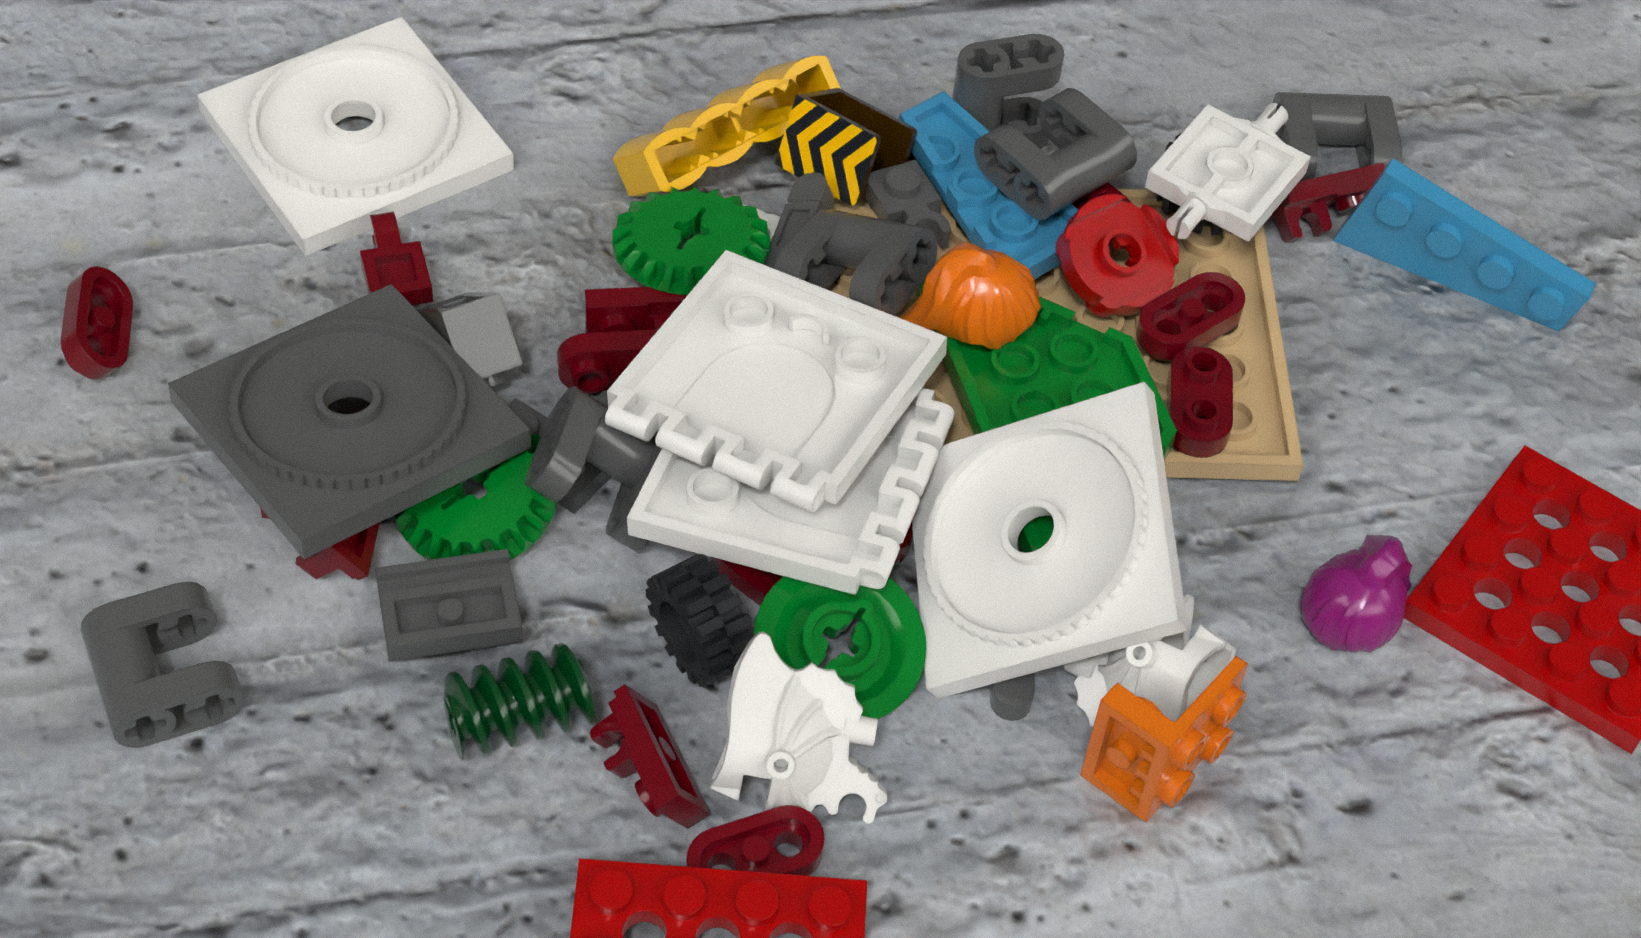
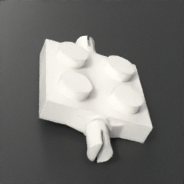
[1145,103,1311,242]

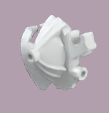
[1064,594,1238,727]
[710,631,887,824]

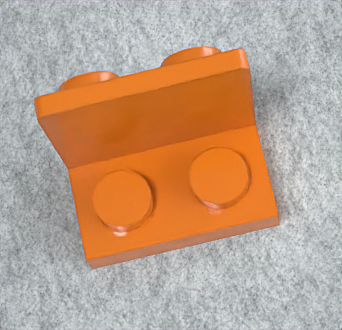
[1080,656,1248,822]

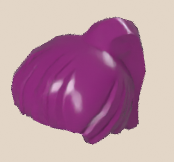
[1301,535,1412,653]

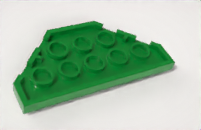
[916,281,1177,553]

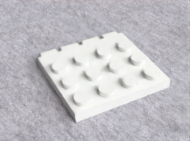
[605,250,947,512]
[627,388,955,595]

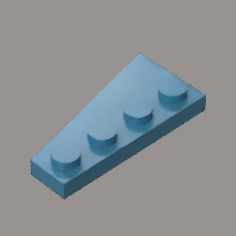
[899,91,1078,279]
[1333,158,1596,331]

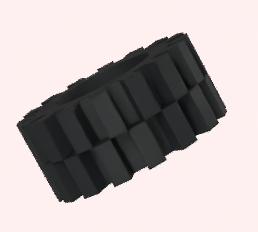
[645,554,755,687]

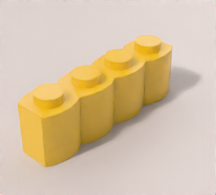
[612,55,841,197]

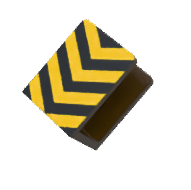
[775,88,917,206]

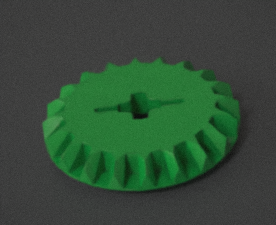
[612,186,770,295]
[395,433,558,561]
[753,576,926,719]

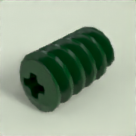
[443,643,597,761]

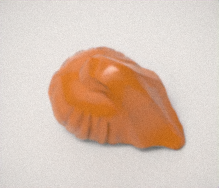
[898,242,1041,350]

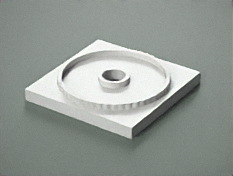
[197,17,514,257]
[912,382,1188,699]

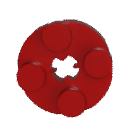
[1055,194,1179,317]

